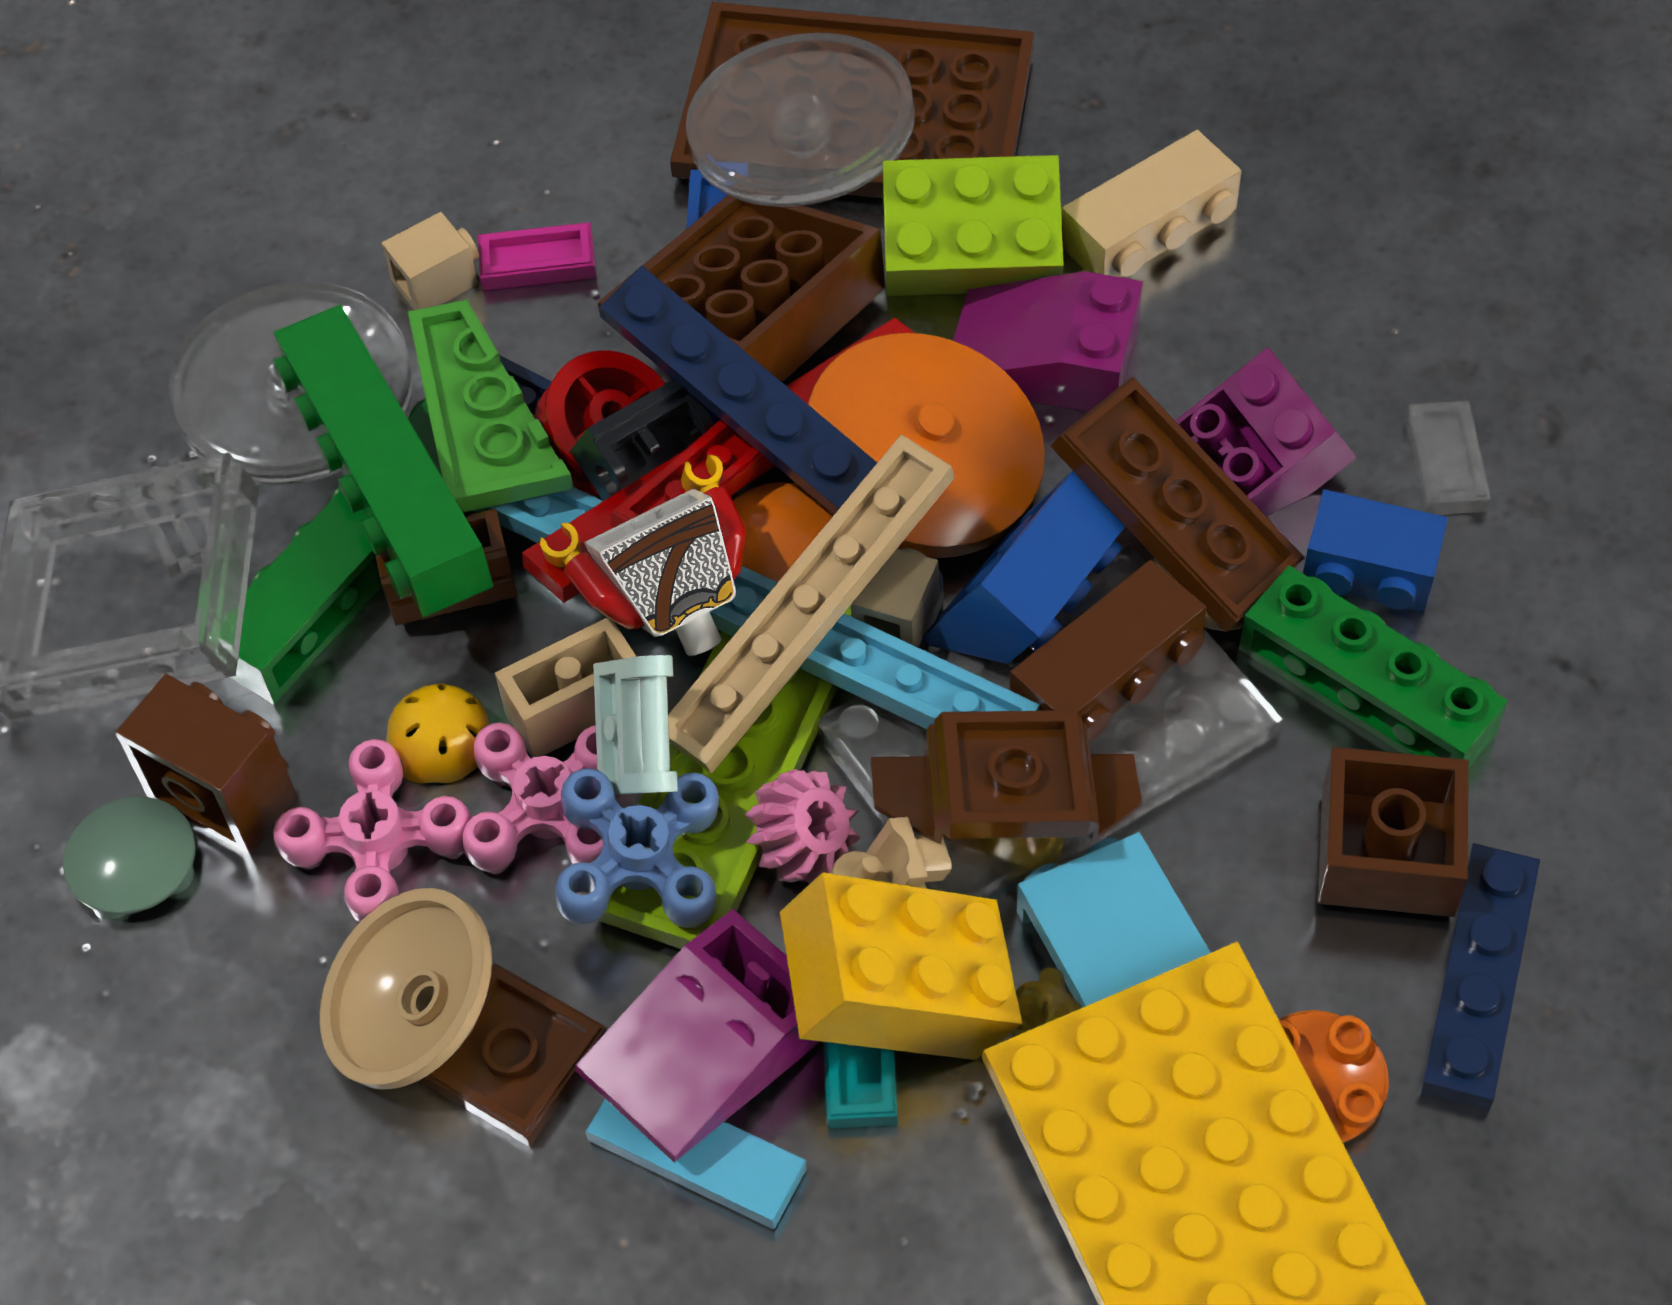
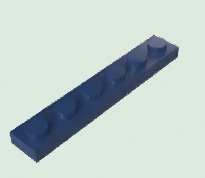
[599,265,877,515]

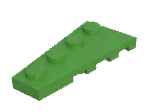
[408,300,573,513]

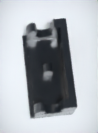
[570,379,714,501]

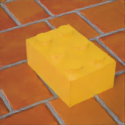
[780,872,1022,1060]

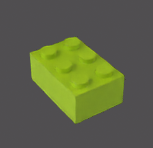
[883,155,1063,296]

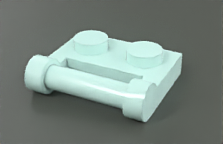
[593,655,678,795]

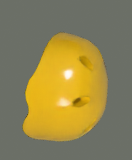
[386,683,490,784]

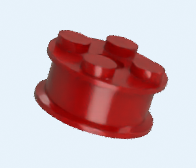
[533,350,665,497]

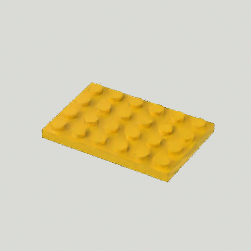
[981,941,1426,1305]

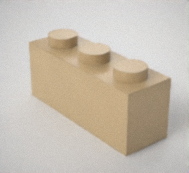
[1061,129,1242,277]

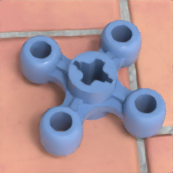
[555,768,719,928]

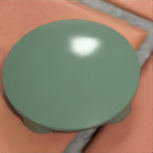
[63,797,195,920]

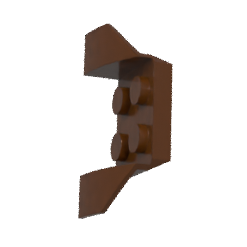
[870,710,1142,844]

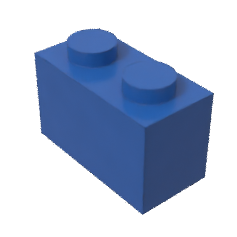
[1303,489,1448,613]

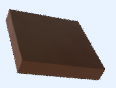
[419,963,607,1147]

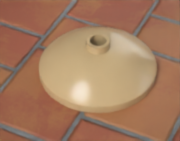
[320,888,492,1090]

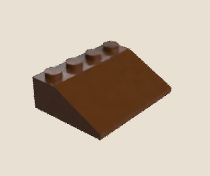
[597,187,886,382]

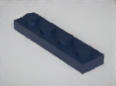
[1419,843,1540,1111]

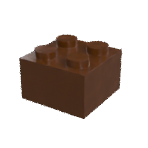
[115,673,298,855]
[1318,747,1469,917]

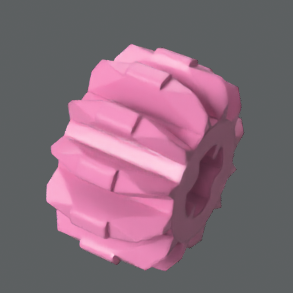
[745,769,861,884]

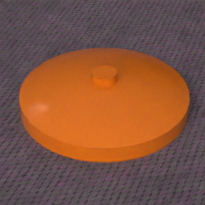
[808,333,1045,558]

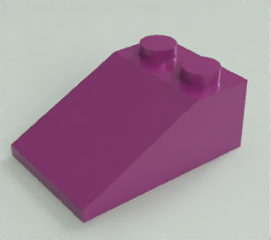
[953,271,1143,412]

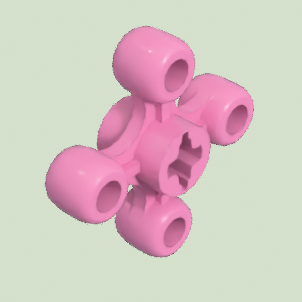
[462,723,603,872]
[273,739,472,923]

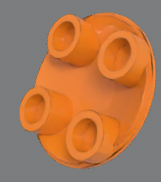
[733,482,834,582]
[1278,1010,1389,1143]

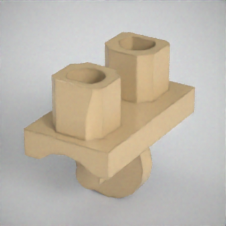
[830,817,952,889]

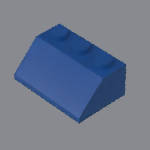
[922,470,1126,664]

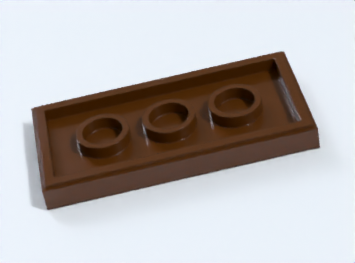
[1050,376,1305,632]

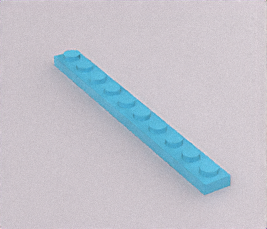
[472,487,1040,729]

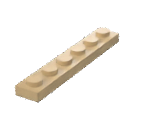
[668,434,955,774]

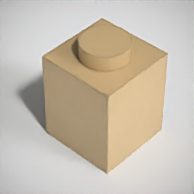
[381,212,479,310]

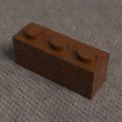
[1009,559,1207,742]

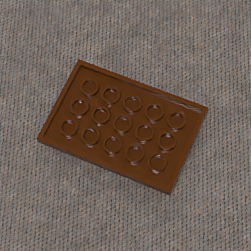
[670,2,1034,198]

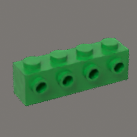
[1239,565,1508,768]

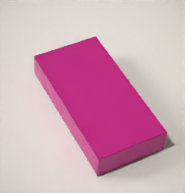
[477,222,597,291]

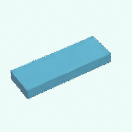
[586,1099,807,1230]

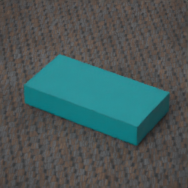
[824,1042,898,1129]

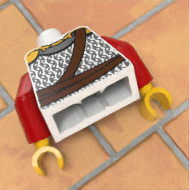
[540,455,747,656]

